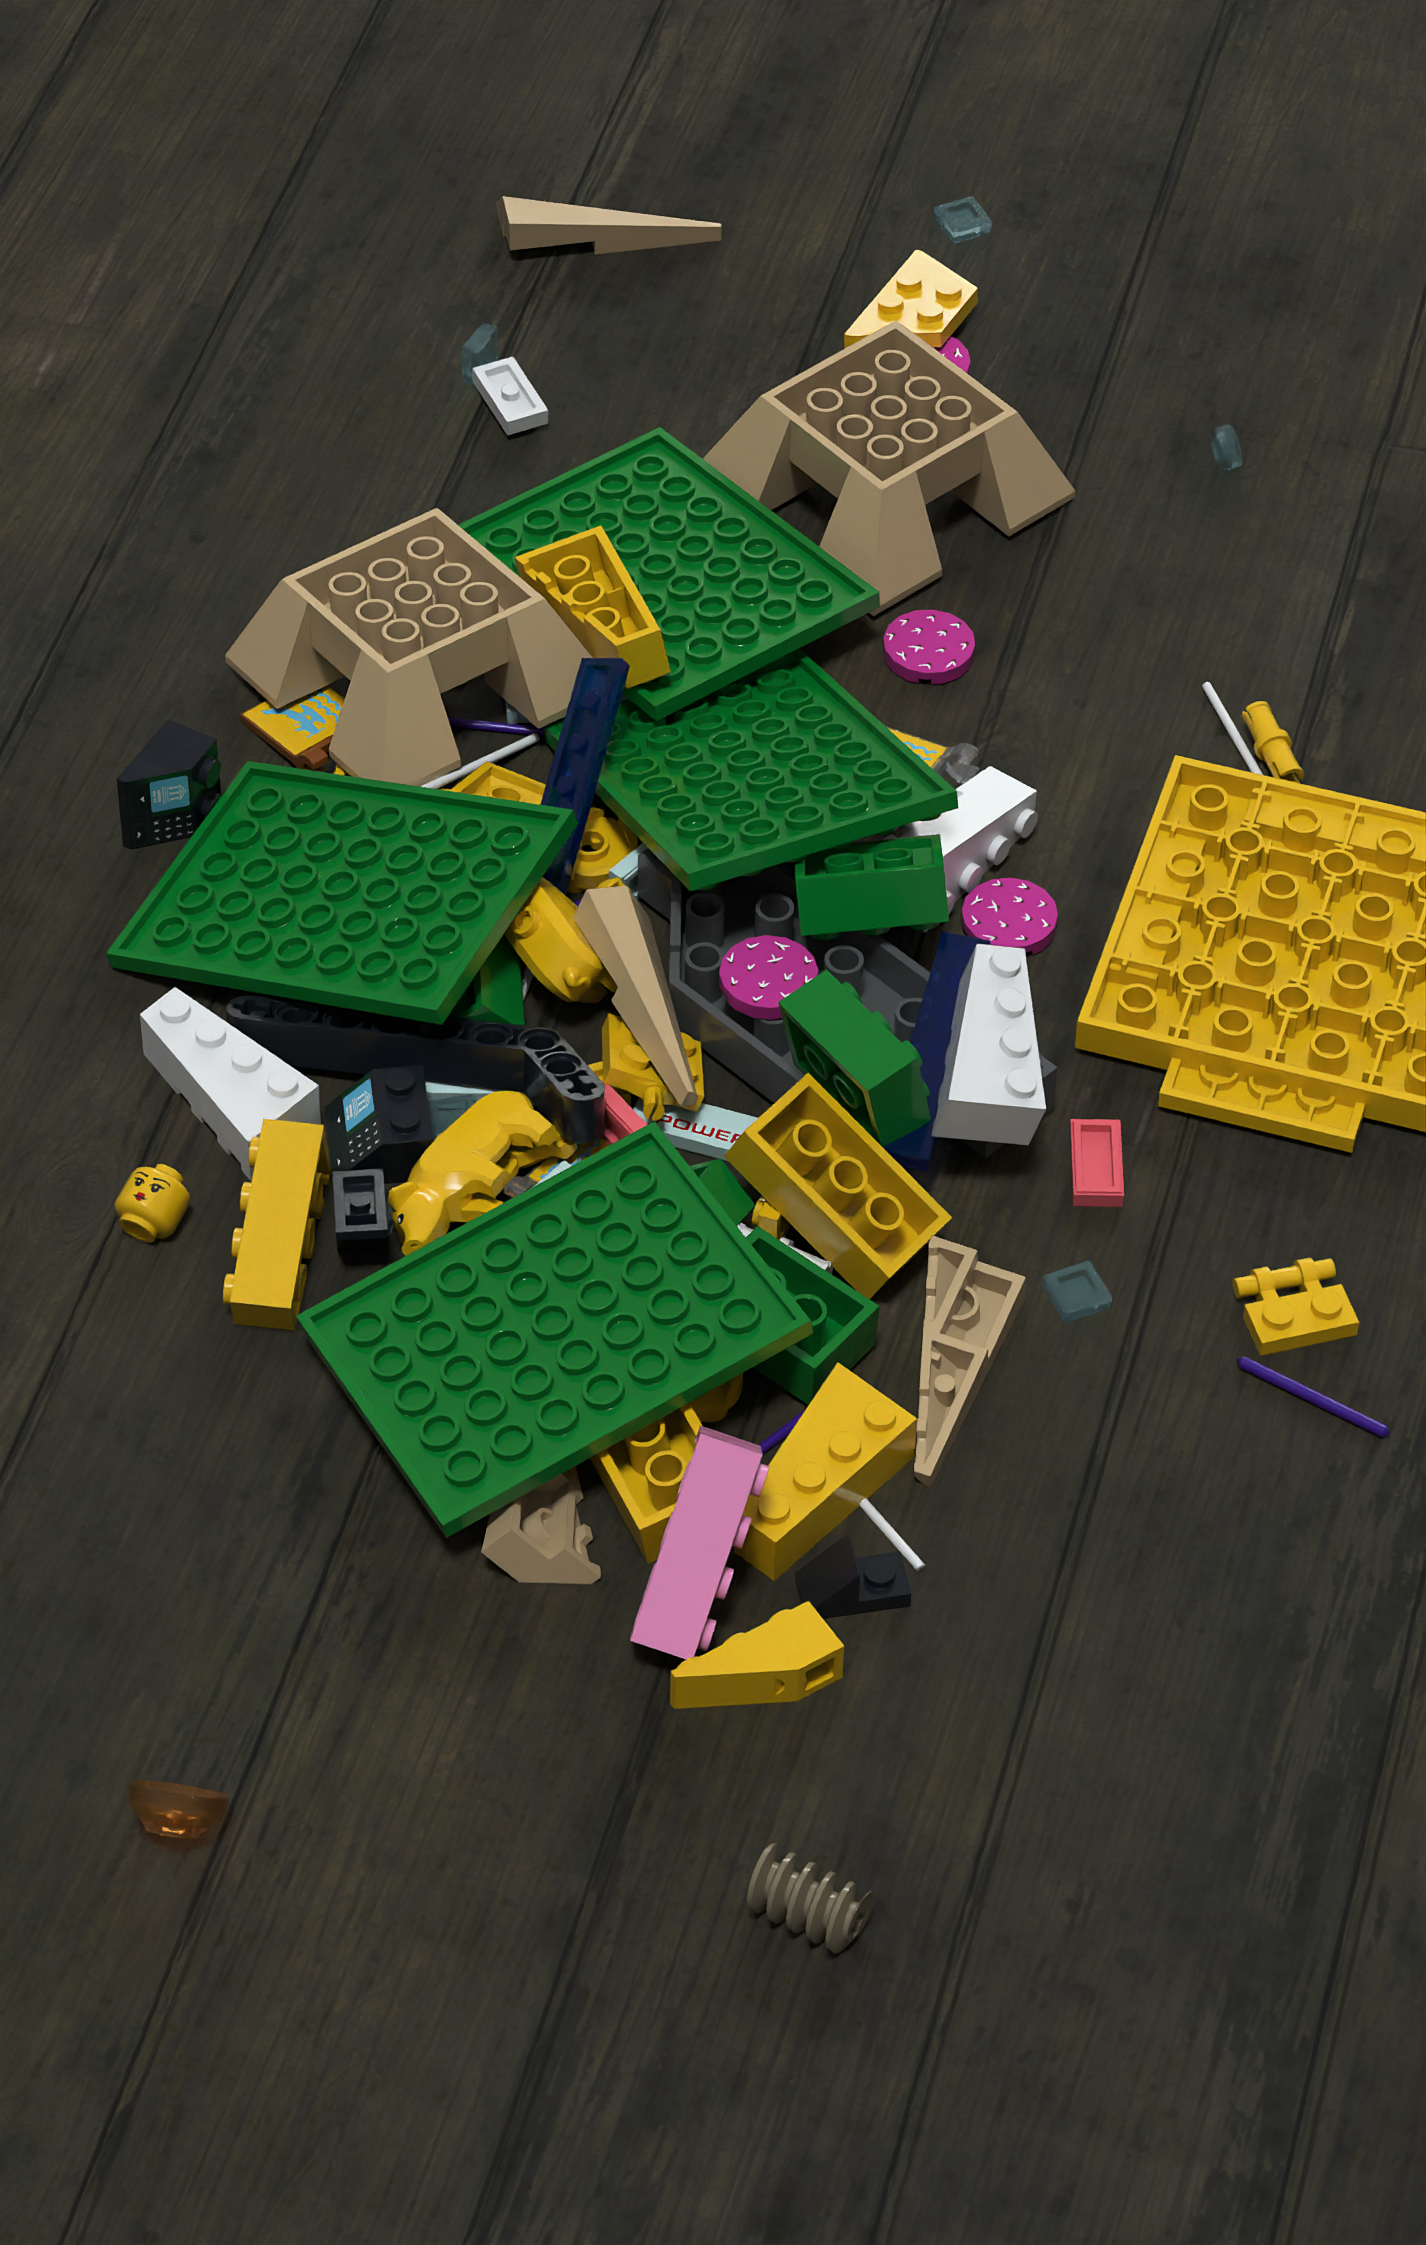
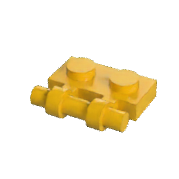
[1232,1257,1359,1356]

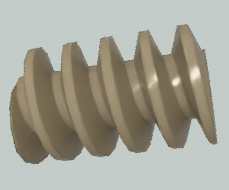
[747,1843,875,1954]

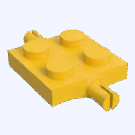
[602,1013,704,1120]

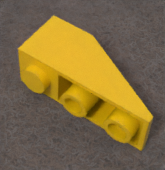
[670,1601,844,1709]

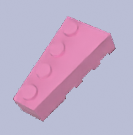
[630,1426,769,1659]

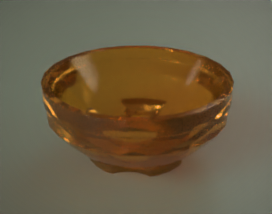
[127,1780,230,1839]

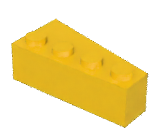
[514,525,671,689]

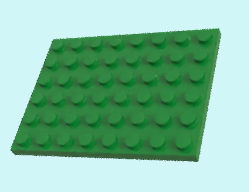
[458,427,880,721]
[543,648,959,891]
[106,761,578,1025]
[296,1122,814,1538]

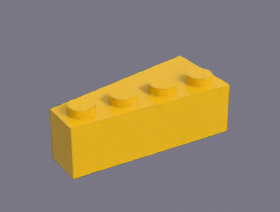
[223,1119,332,1331]
[735,1362,917,1581]

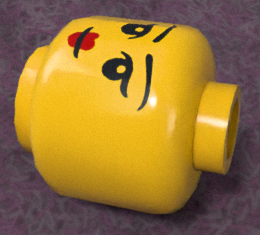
[115,1164,190,1242]

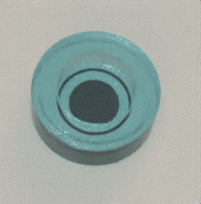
[1210,424,1242,471]

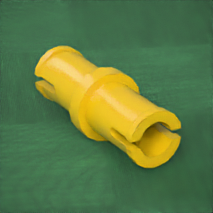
[1241,701,1304,783]

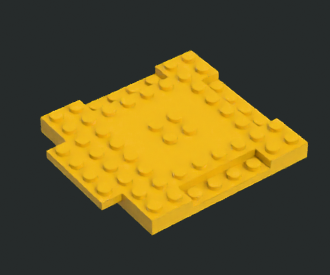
[1075,755,1426,1153]

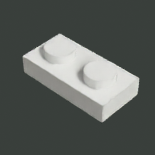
[472,357,548,435]

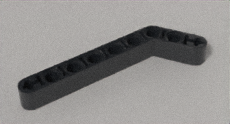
[226,996,605,1143]

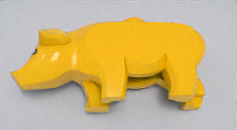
[504,877,618,1004]
[387,1091,577,1256]

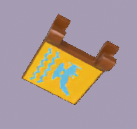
[239,685,345,773]

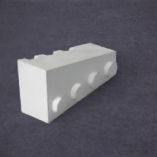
[882,766,1038,933]
[931,944,1046,1145]
[140,987,321,1182]

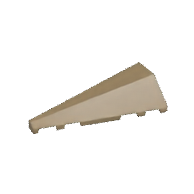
[496,196,722,255]
[573,886,698,1106]
[914,1235,1026,1487]
[481,1466,601,1584]

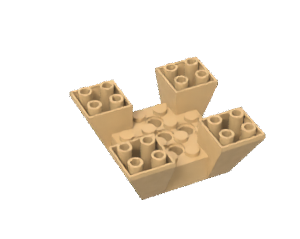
[703,320,1076,616]
[225,508,615,787]

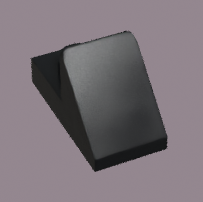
[332,1169,388,1251]
[795,1535,911,1619]

